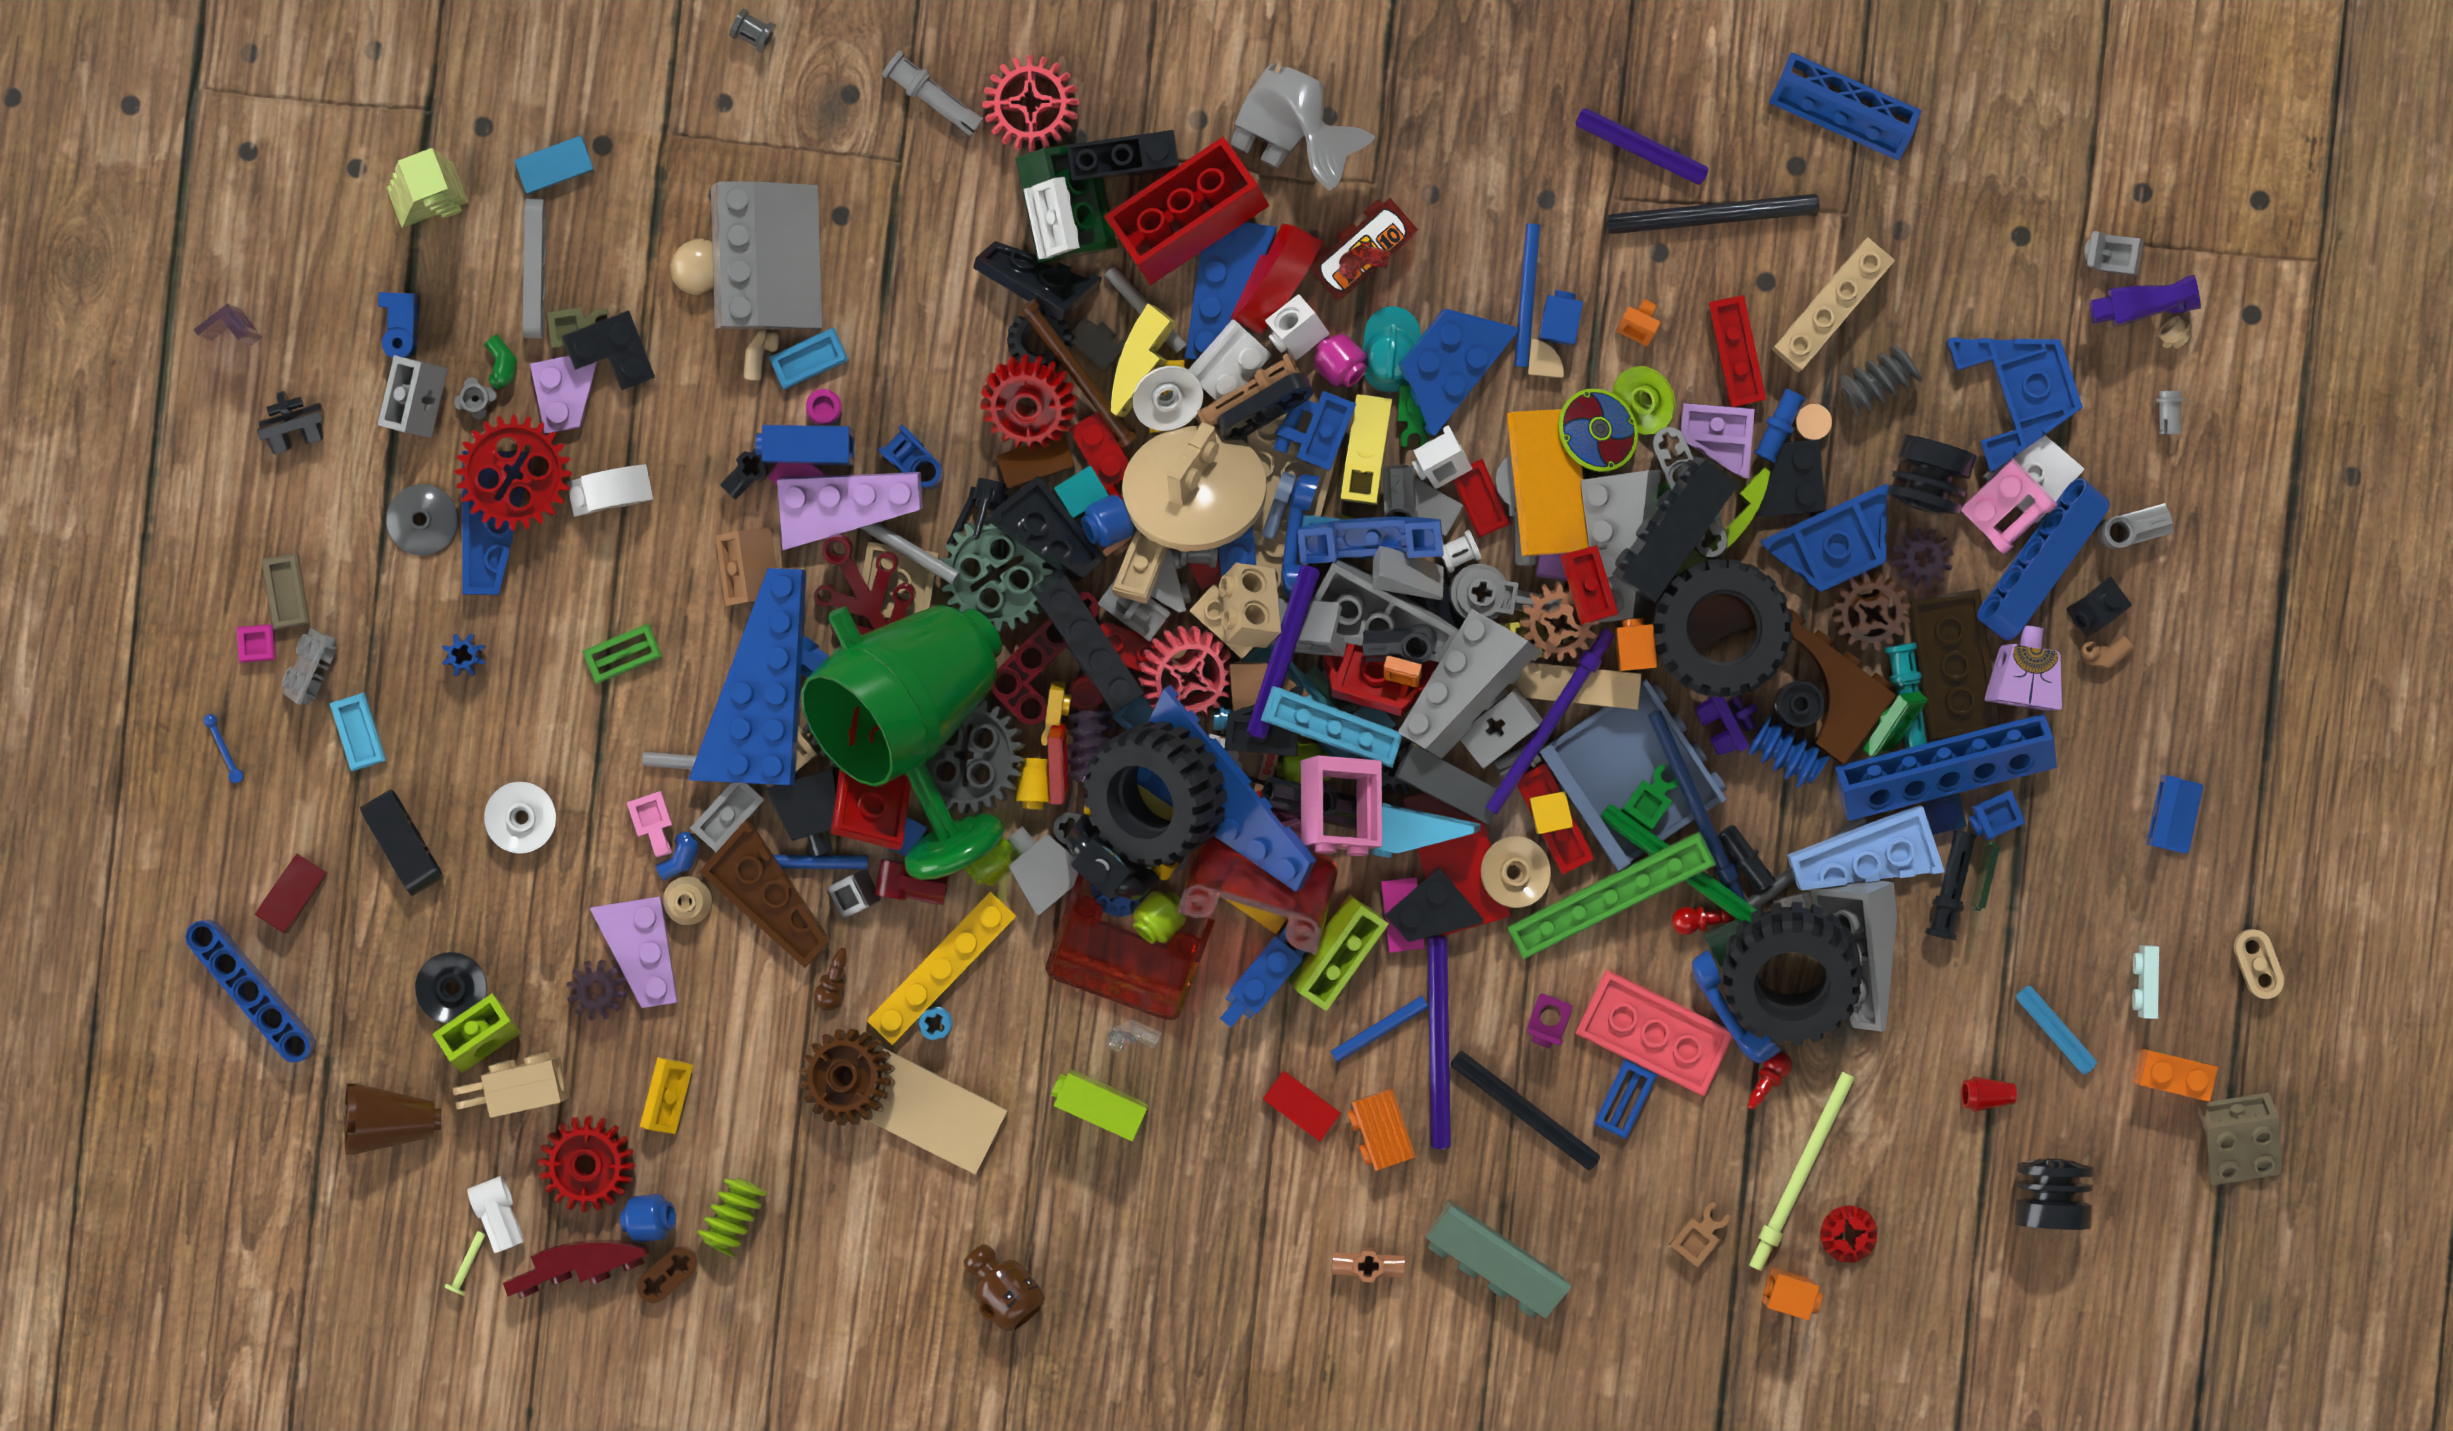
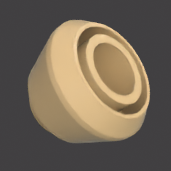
[663,876,712,925]

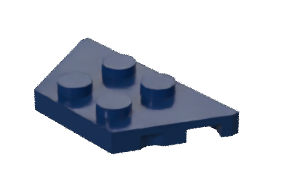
[1399,309,1519,436]
[1759,483,1888,592]

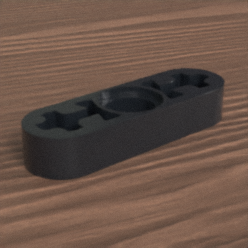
[1217,373,1313,440]

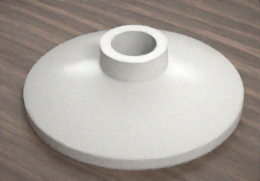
[1132,366,1203,431]
[484,782,556,853]

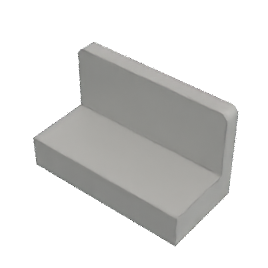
[1271,598,1347,656]

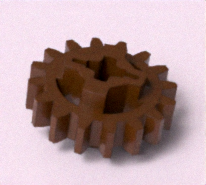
[1831,572,1911,650]

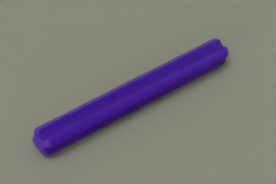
[1247,565,1320,739]

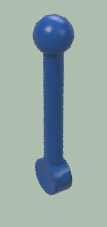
[203,714,244,783]

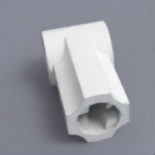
[467,1176,525,1253]

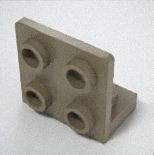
[2198,1092,2282,1185]

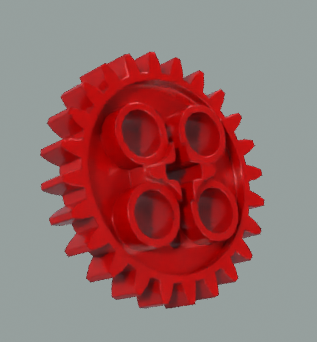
[454,414,572,531]

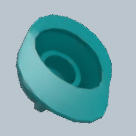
[1362,306,1421,392]

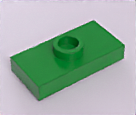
[1863,691,1928,757]

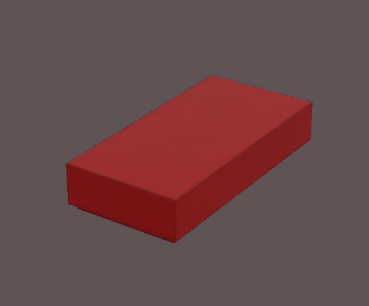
[1452,459,1511,539]
[1047,724,1069,804]
[1262,1070,1341,1142]

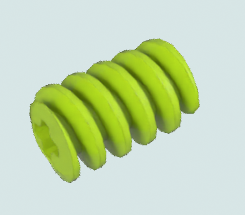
[697,1177,768,1257]

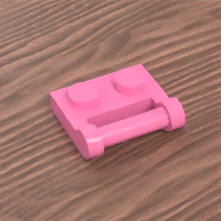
[1961,458,2057,554]

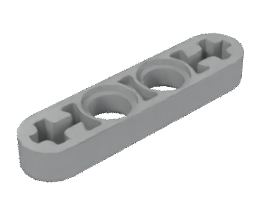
[523,199,547,339]
[1653,427,1728,560]

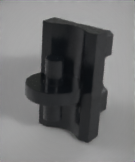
[257,391,324,454]

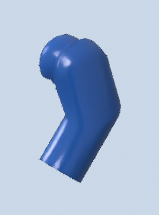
[656,832,699,881]

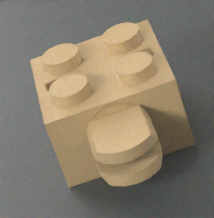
[452,1051,569,1118]

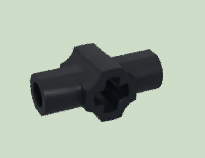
[720,449,772,500]

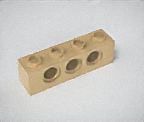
[1771,237,1895,373]

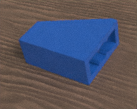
[755,425,855,466]

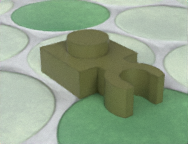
[545,307,608,348]

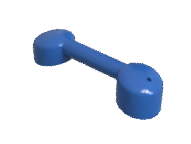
[1281,474,1320,599]
[1692,950,1781,1064]

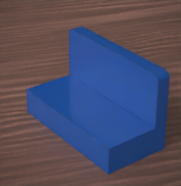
[2146,775,2203,853]

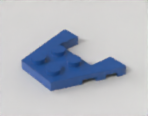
[1946,338,2083,473]

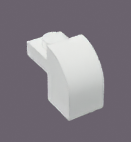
[567,464,653,517]

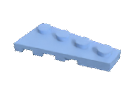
[1787,804,1945,891]

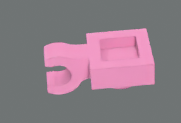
[627,791,674,857]

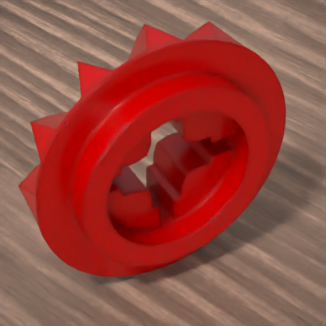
[1820,1205,1878,1263]

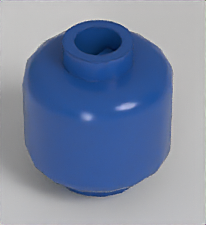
[1081,495,1134,548]
[620,1194,676,1243]

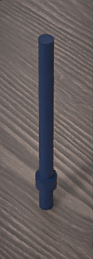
[1648,710,1747,902]

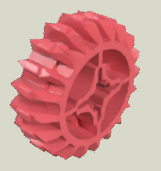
[982,55,1080,153]
[1138,626,1232,717]

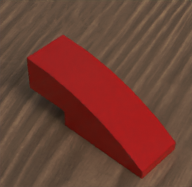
[1230,223,1323,334]

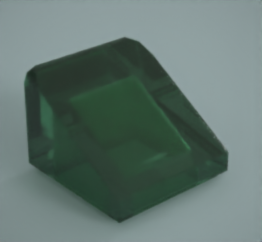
[1703,919,1739,967]

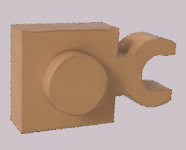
[1669,1201,1731,1268]

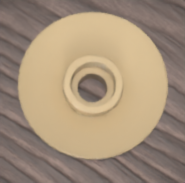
[1481,836,1551,908]

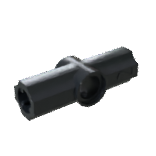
[1261,777,1357,830]

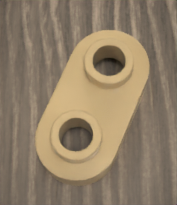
[2233,929,2284,999]

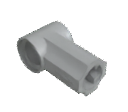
[2097,503,2173,550]

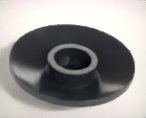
[415,952,487,1024]

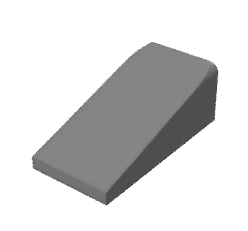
[1372,546,1444,600]

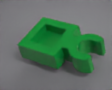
[1396,385,1428,447]
[1621,764,1679,831]

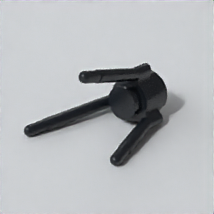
[947,478,1009,568]

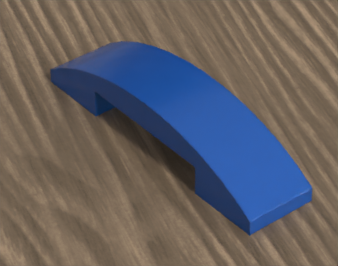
[1297,517,1444,564]

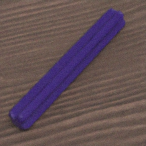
[1576,108,1709,185]

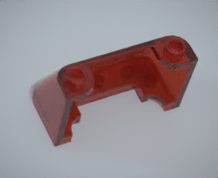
[1177,836,1338,954]

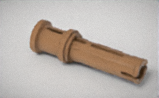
[1197,353,1300,427]

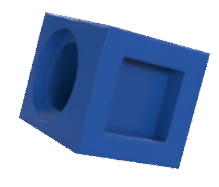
[1538,290,1583,346]

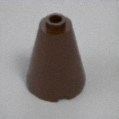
[344,1083,441,1155]

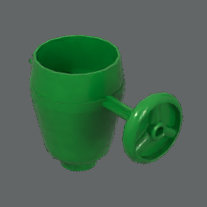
[801,605,1004,880]

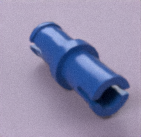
[1754,388,1806,463]

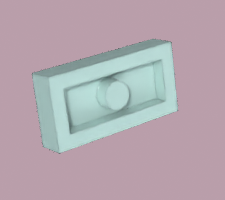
[2132,945,2159,1019]

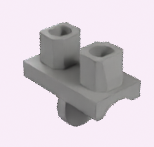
[1098,577,1171,641]

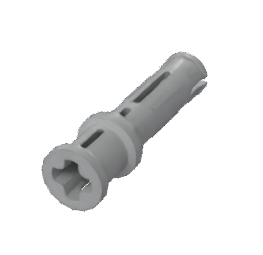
[881,50,984,136]

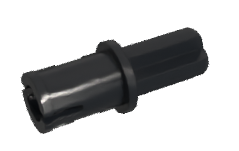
[1718,825,1776,893]

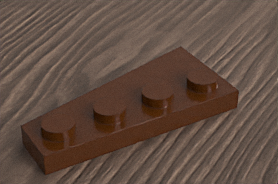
[699,818,831,968]

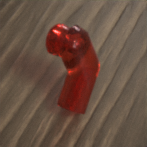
[1338,245,1391,279]

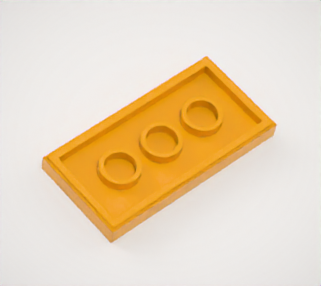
[1507,409,1589,556]

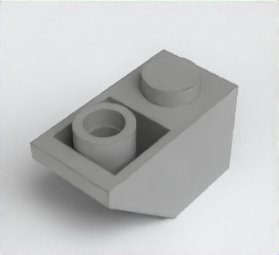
[1151,548,1192,613]

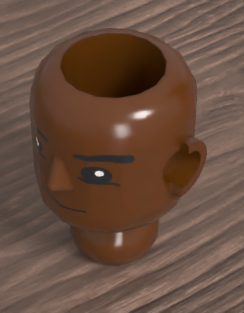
[963,1244,1045,1331]

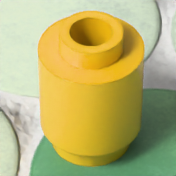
[1016,758,1050,810]

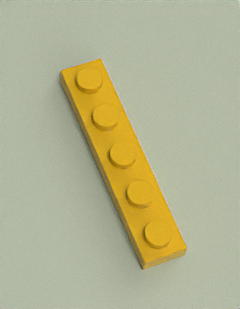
[866,891,1017,1045]

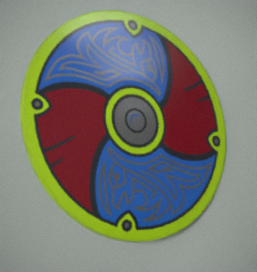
[1558,389,1638,472]

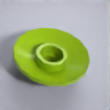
[1612,366,1676,435]

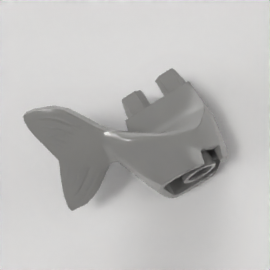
[1231,63,1375,191]

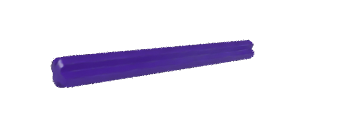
[1428,936,1451,1149]

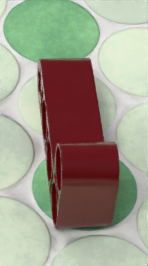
[991,591,1100,725]

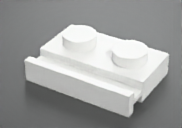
[1024,177,1080,260]
[1188,319,1272,401]

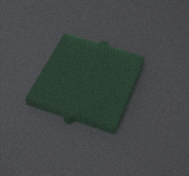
[1971,842,2000,911]

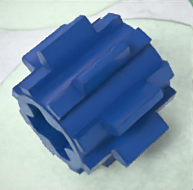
[442,634,487,676]

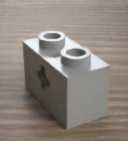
[377,355,448,438]
[1460,687,1543,769]

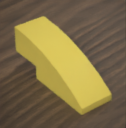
[1111,304,1178,418]

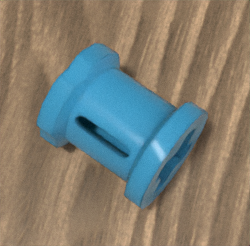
[919,1006,953,1040]

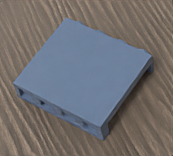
[1539,680,1727,871]

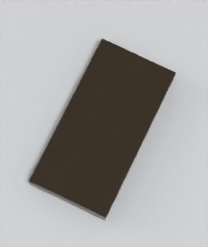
[1908,589,2001,741]

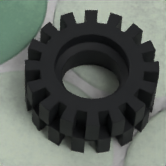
[1007,308,1072,368]

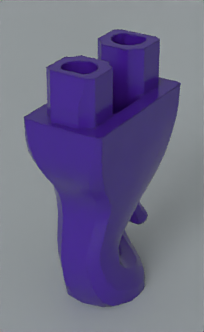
[2089,275,2201,327]

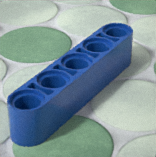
[1977,478,2110,641]
[185,920,316,1063]

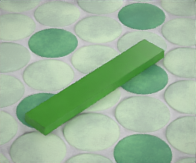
[1507,831,1716,959]

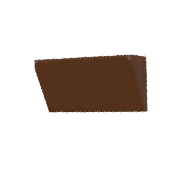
[996,434,1076,490]

